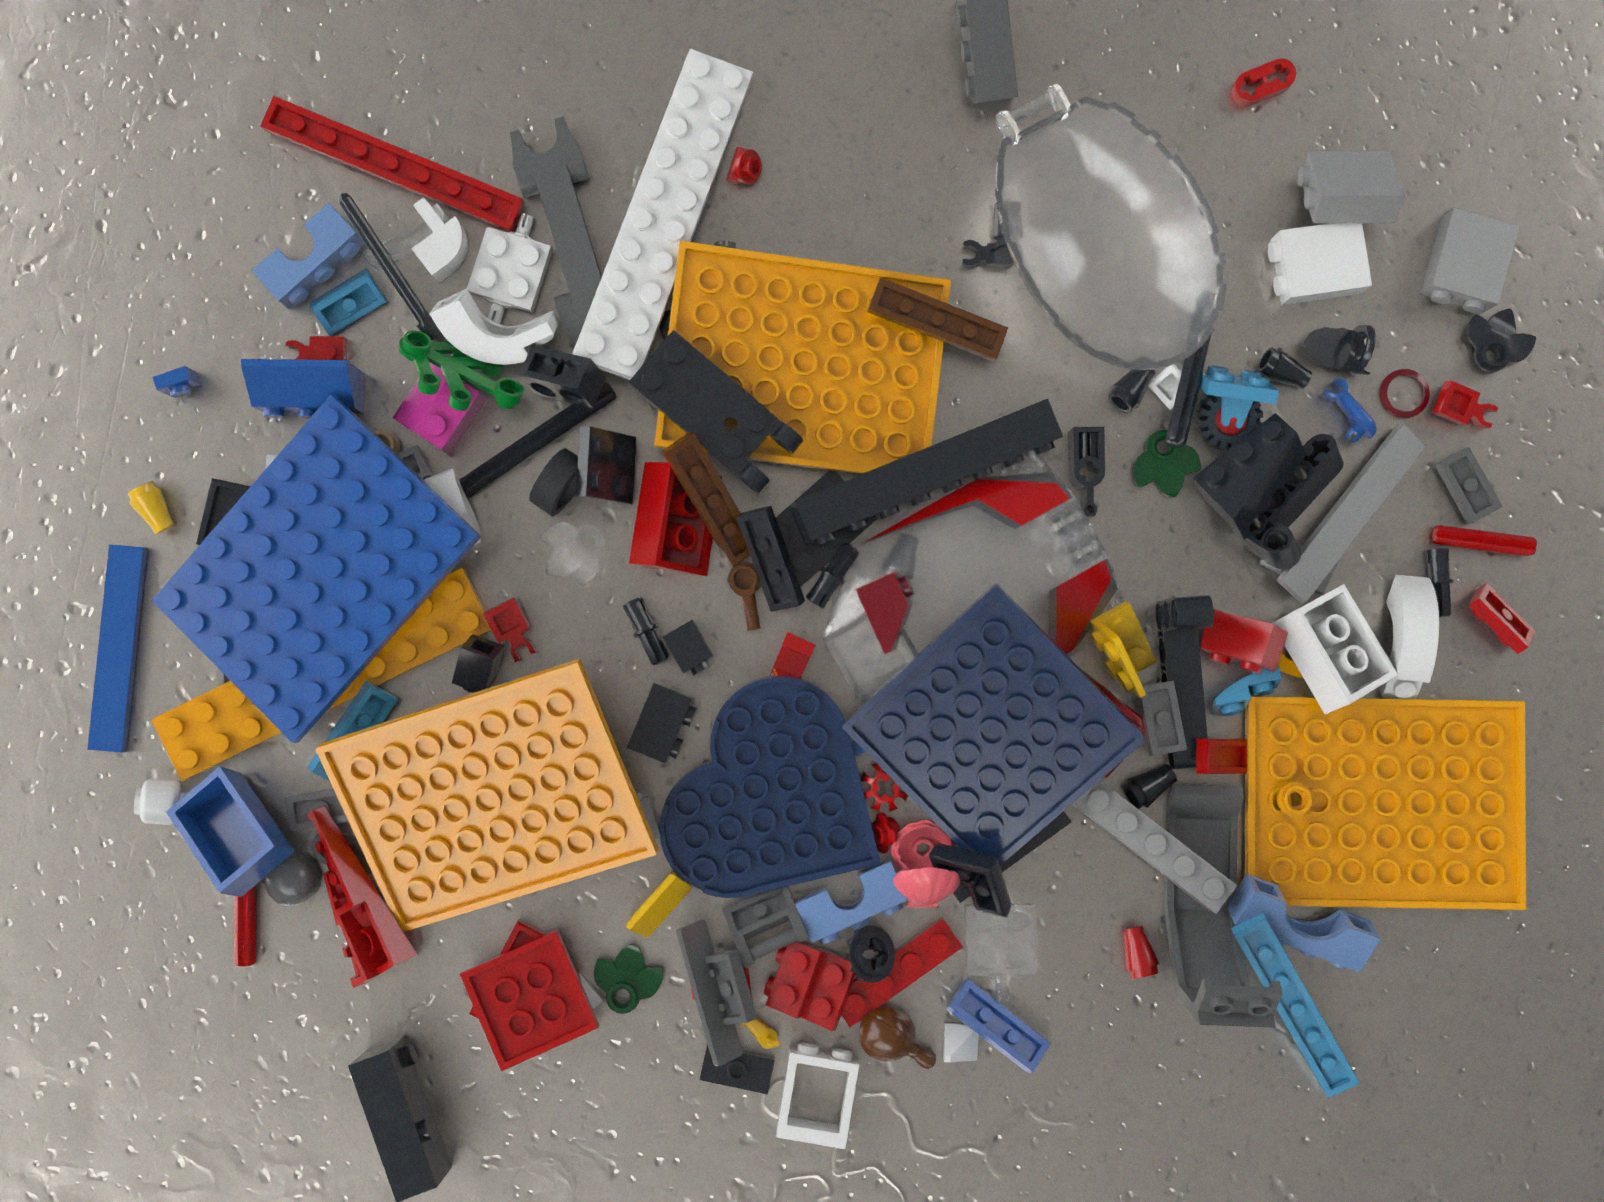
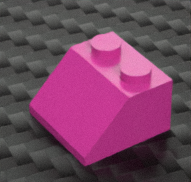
[392,363,487,455]

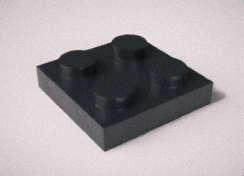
[576,426,636,505]

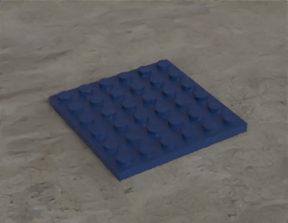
[841,582,1146,865]

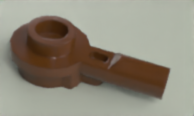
[728,562,761,631]

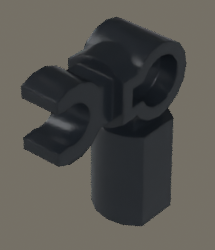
[962,202,1018,270]

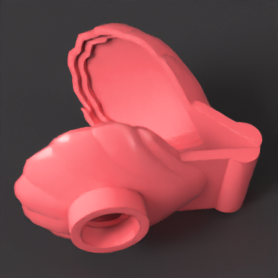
[890,820,960,908]

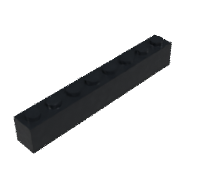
[790,398,1063,546]

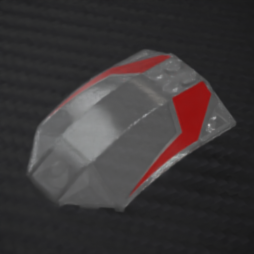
[823,449,1124,701]

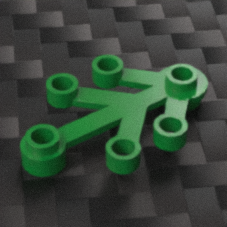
[398,330,524,411]

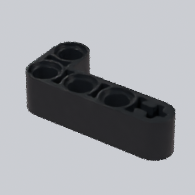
[1241,434,1344,569]

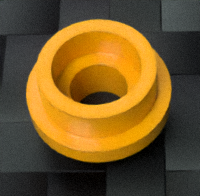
[1277,782,1313,817]

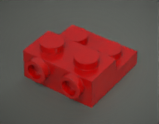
[764,940,856,1031]

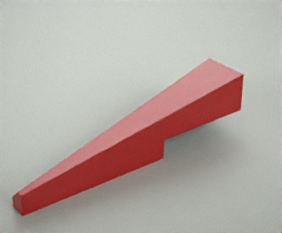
[307,806,418,988]

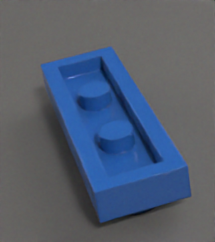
[946,979,1051,1074]

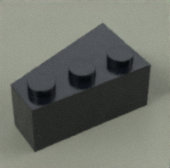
[1192,413,1307,540]

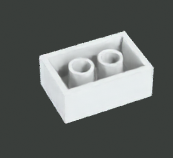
[1272,584,1398,714]

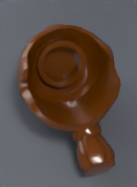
[859,1006,936,1069]

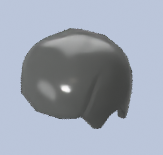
[263,851,322,907]

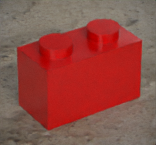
[1200,609,1288,674]

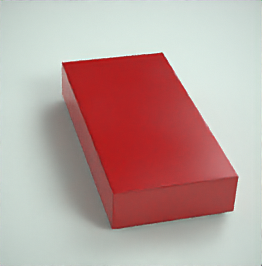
[1196,738,1247,774]

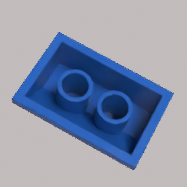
[241,359,365,419]

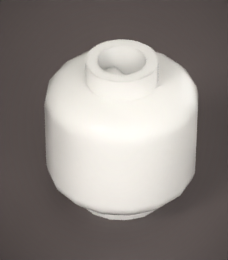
[134,779,187,825]

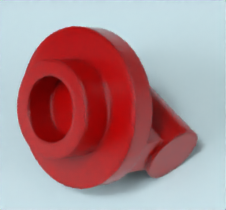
[726,147,762,184]

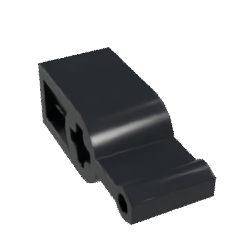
[1068,427,1105,520]

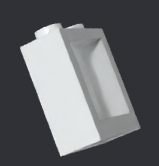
[776,1042,859,1149]

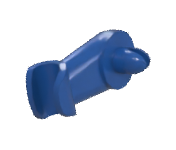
[1322,378,1377,443]

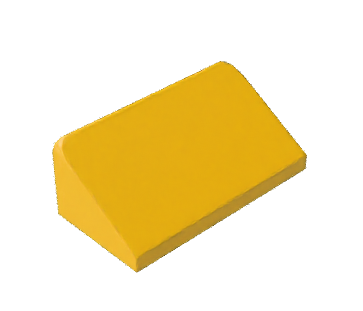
[626,870,692,938]

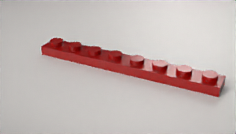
[260,95,525,232]

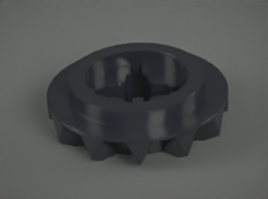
[845,925,895,983]

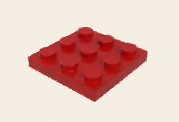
[460,929,600,1072]

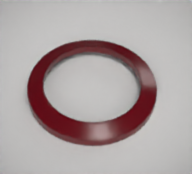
[1379,369,1430,418]

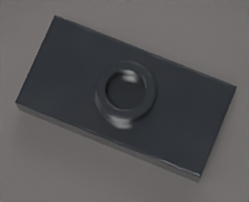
[700,1043,775,1095]

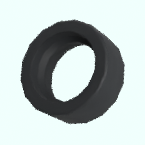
[529,448,578,517]

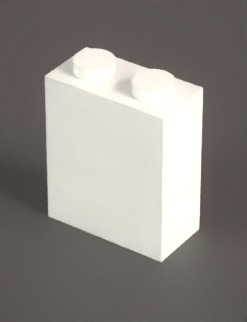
[1268,223,1372,305]

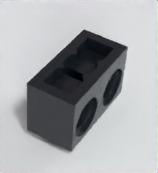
[519,345,606,408]

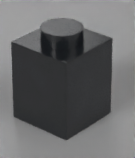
[662,620,714,676]
[452,634,504,693]

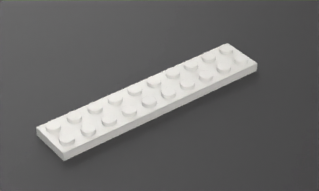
[572,49,753,380]

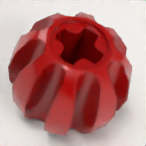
[860,763,909,812]

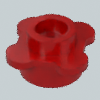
[871,812,900,854]

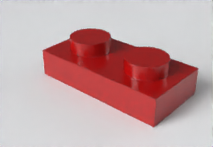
[1468,582,1535,654]

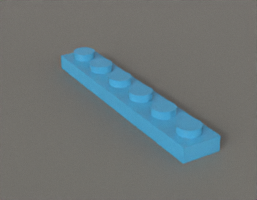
[1231,913,1360,1098]

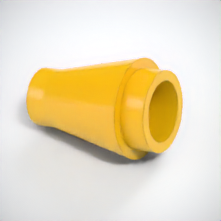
[127,481,174,534]

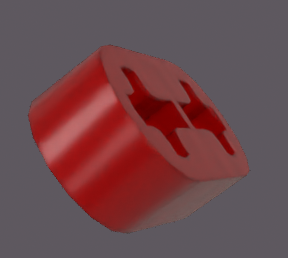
[1231,58,1297,107]

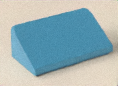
[310,268,388,336]

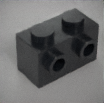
[627,683,697,764]

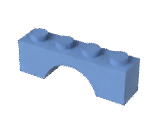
[1227,874,1381,972]

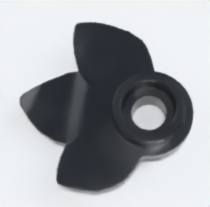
[1467,308,1536,372]

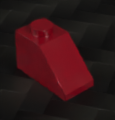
[855,572,914,654]

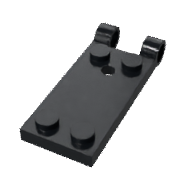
[628,330,804,494]

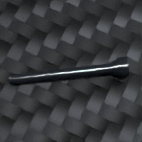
[338,193,442,340]

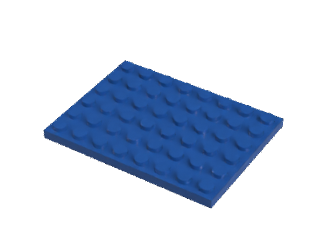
[151,395,482,743]

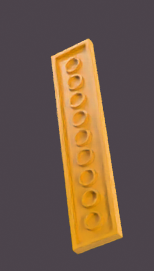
[151,568,491,781]

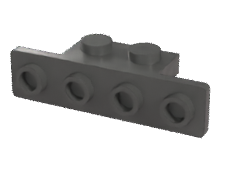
[676,920,757,1066]

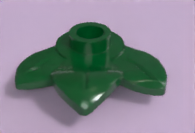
[1133,430,1201,498]
[594,944,664,1014]

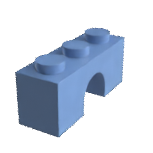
[251,203,364,309]
[795,858,908,944]

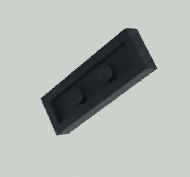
[736,505,805,612]

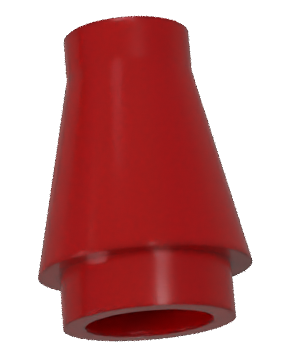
[1122,926,1160,979]

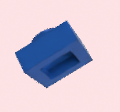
[152,366,201,398]

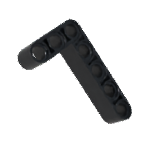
[1155,595,1214,770]

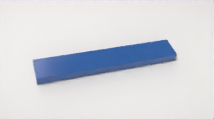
[87,544,148,753]

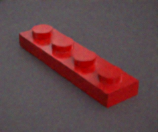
[841,917,963,1028]

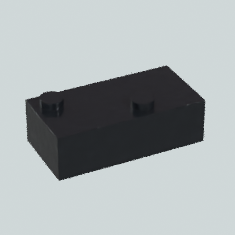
[348,1036,452,1202]

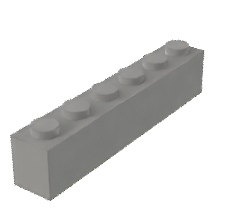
[1072,780,1238,914]

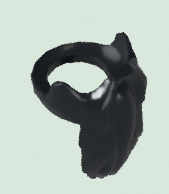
[1304,325,1376,375]

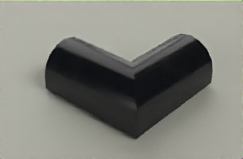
[929,843,1012,917]

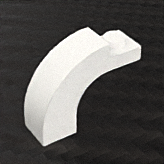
[429,289,560,365]
[1379,575,1439,699]

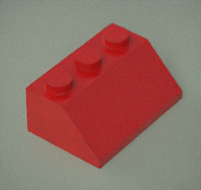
[629,462,722,577]

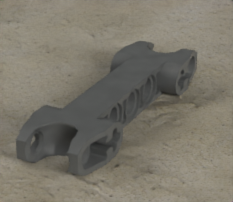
[510,116,602,348]

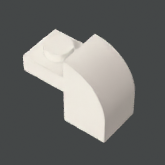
[411,197,469,283]

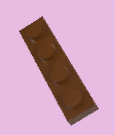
[867,277,1008,362]
[662,432,750,567]

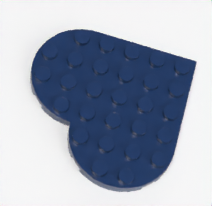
[659,675,881,898]

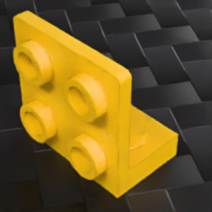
[1090,601,1157,698]

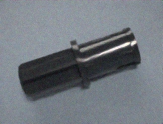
[806,543,859,609]
[1426,548,1454,617]
[622,597,669,665]

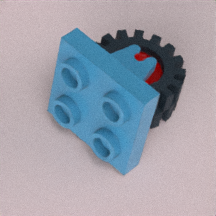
[1196,365,1279,450]

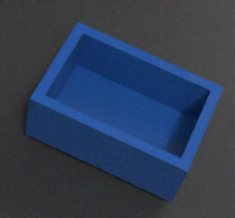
[166,766,295,897]

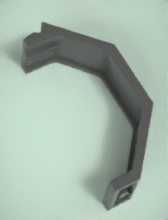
[1164,784,1282,1028]

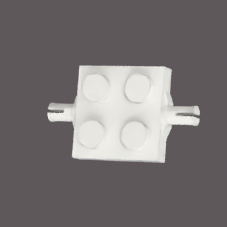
[467,213,554,324]

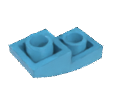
[1211,666,1282,716]

